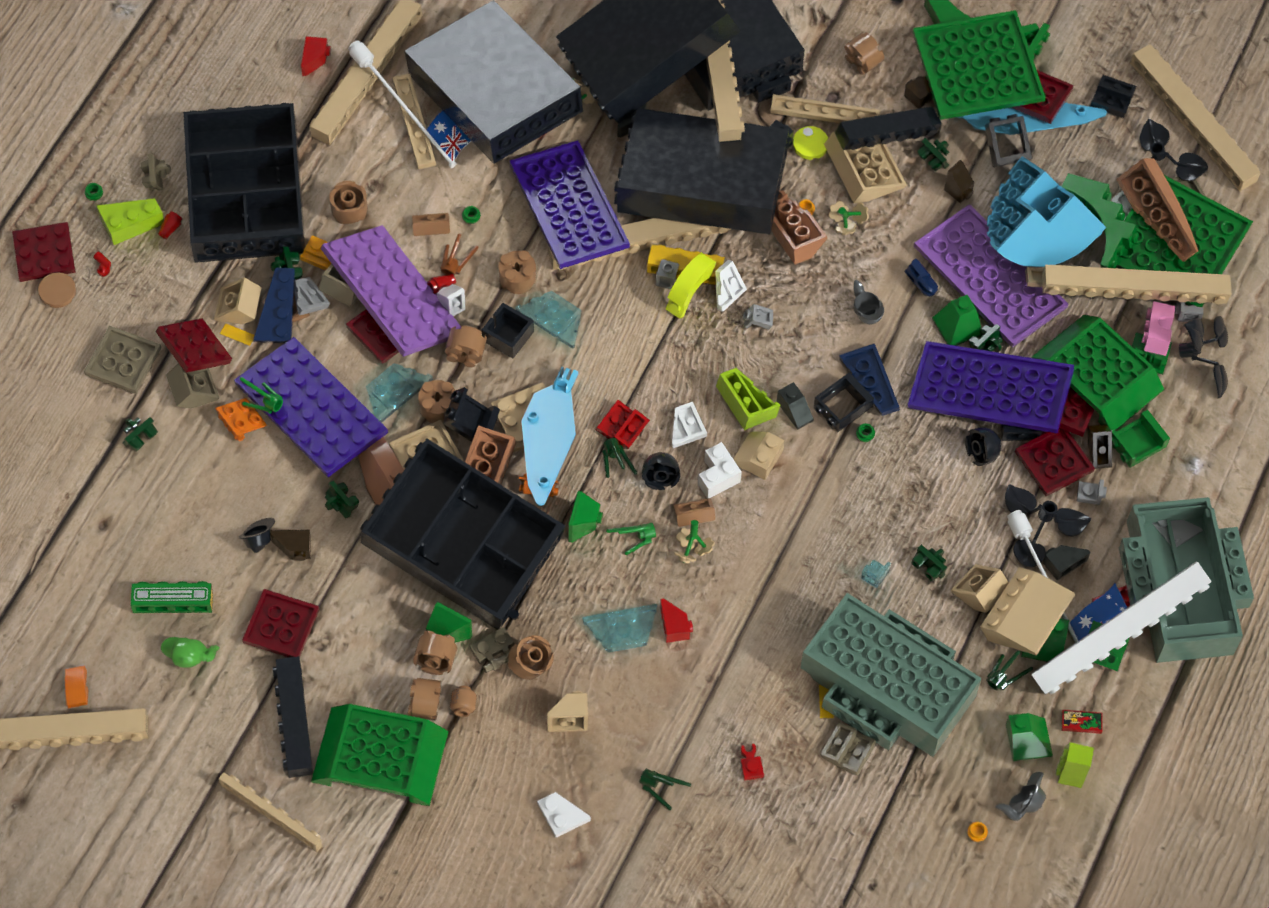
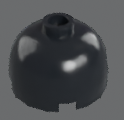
[965,427,1002,466]
[642,452,680,490]

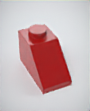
[301,36,331,76]
[660,599,693,643]

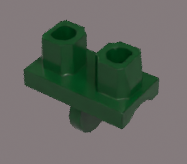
[917,138,949,172]
[270,247,303,280]
[969,324,1003,353]
[122,417,158,452]
[325,480,359,519]
[911,544,947,581]

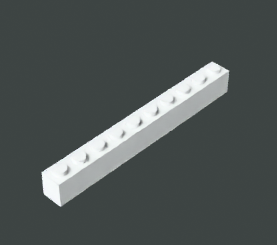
[1031,561,1212,695]

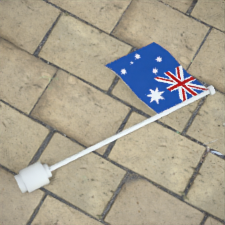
[348,40,471,168]
[1007,510,1127,670]

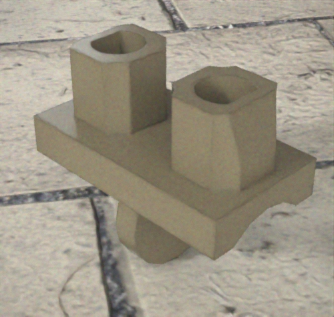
[141,153,171,191]

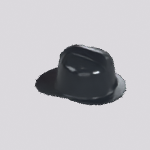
[239,518,275,553]

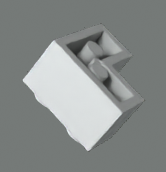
[698,442,742,499]

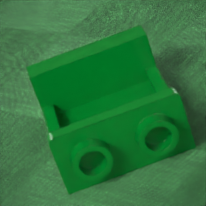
[1111,409,1170,468]

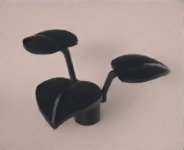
[1140,118,1208,181]
[1179,316,1228,399]
[1005,484,1091,567]

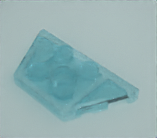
[515,291,582,349]
[366,363,433,423]
[582,604,657,653]

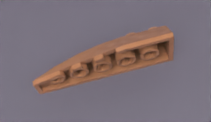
[1116,158,1198,261]
[771,190,827,265]
[465,426,516,485]
[358,437,404,505]

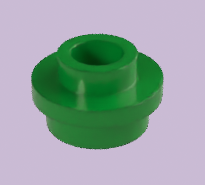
[84,183,103,201]
[462,206,481,224]
[856,423,875,442]

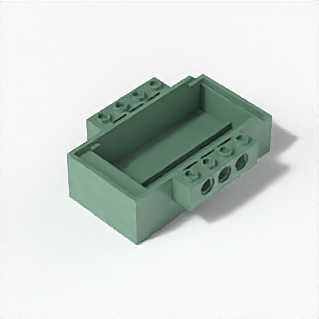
[1119,497,1254,663]
[800,593,982,757]

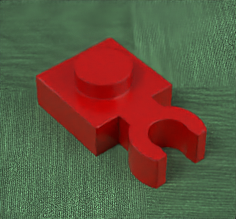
[740,744,764,780]

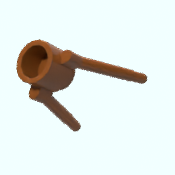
[440,234,478,275]

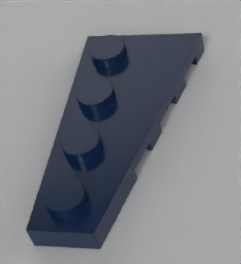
[253,268,295,343]
[839,343,900,416]

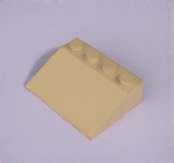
[824,131,907,203]
[980,567,1075,655]

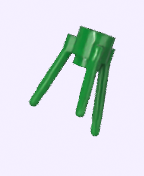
[240,377,283,414]
[606,523,656,555]

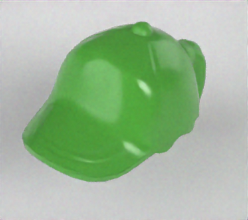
[161,637,219,668]

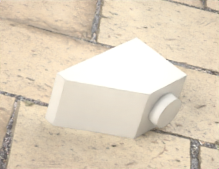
[437,284,465,316]

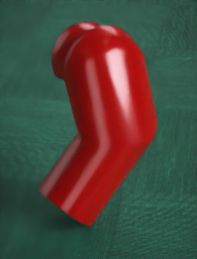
[93,251,111,277]

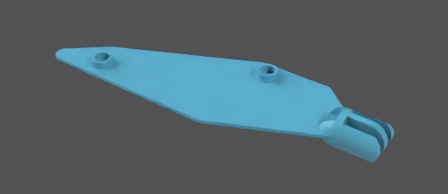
[956,103,1107,135]
[521,367,578,506]

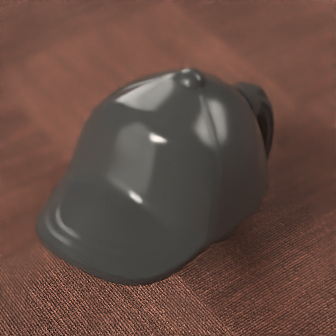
[854,280,884,325]
[995,772,1046,821]

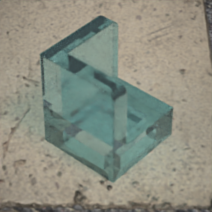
[861,560,891,588]

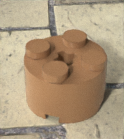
[844,32,885,75]
[329,181,368,224]
[499,250,536,294]
[445,326,487,367]
[418,380,455,423]
[413,631,457,675]
[508,635,554,680]
[408,678,441,721]

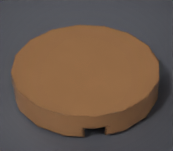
[38,272,76,308]

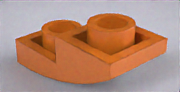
[65,665,88,708]

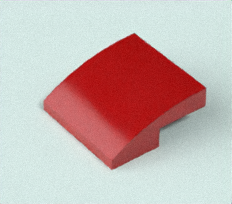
[595,400,650,449]

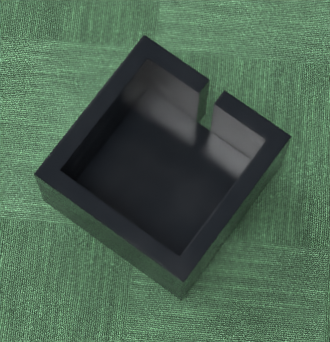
[481,302,534,359]

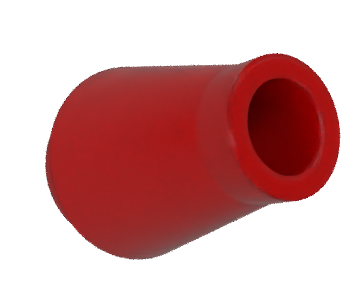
[158,211,183,240]
[427,274,456,295]

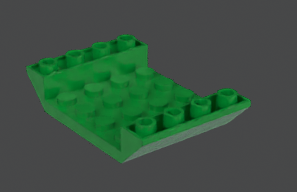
[1031,314,1164,431]
[311,704,449,807]

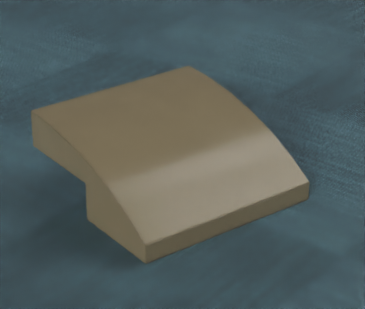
[820,722,876,776]

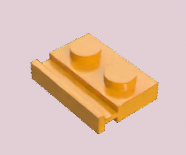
[300,235,332,270]

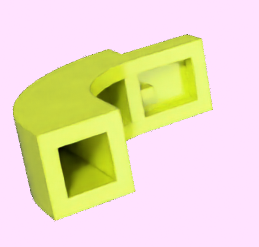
[666,252,716,319]

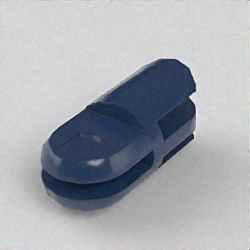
[904,258,938,297]

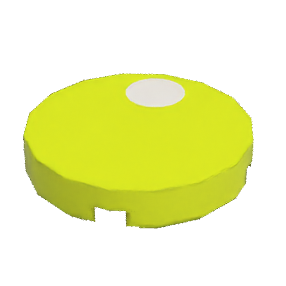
[793,126,828,160]

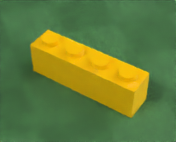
[647,244,725,285]

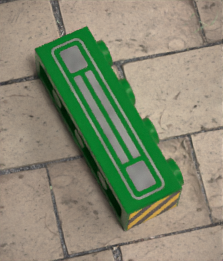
[130,581,213,613]

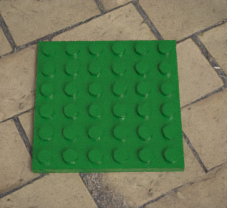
[912,10,1046,120]
[1102,175,1253,307]

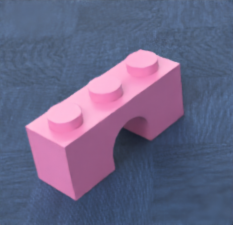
[1142,301,1175,356]

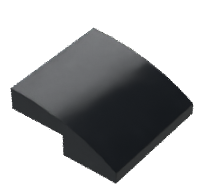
[1090,75,1137,118]

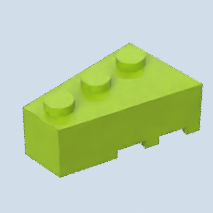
[97,198,164,245]
[716,368,781,430]
[1055,742,1094,788]

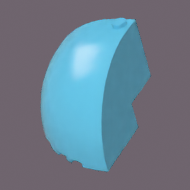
[987,156,1106,267]

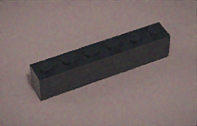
[835,106,942,150]
[273,656,313,778]

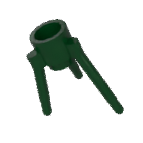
[602,438,637,478]
[986,650,1034,691]
[639,768,691,810]

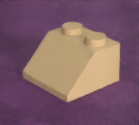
[214,277,262,324]
[733,432,785,480]
[951,564,1009,613]
[547,691,588,732]

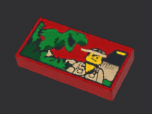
[1061,710,1102,734]

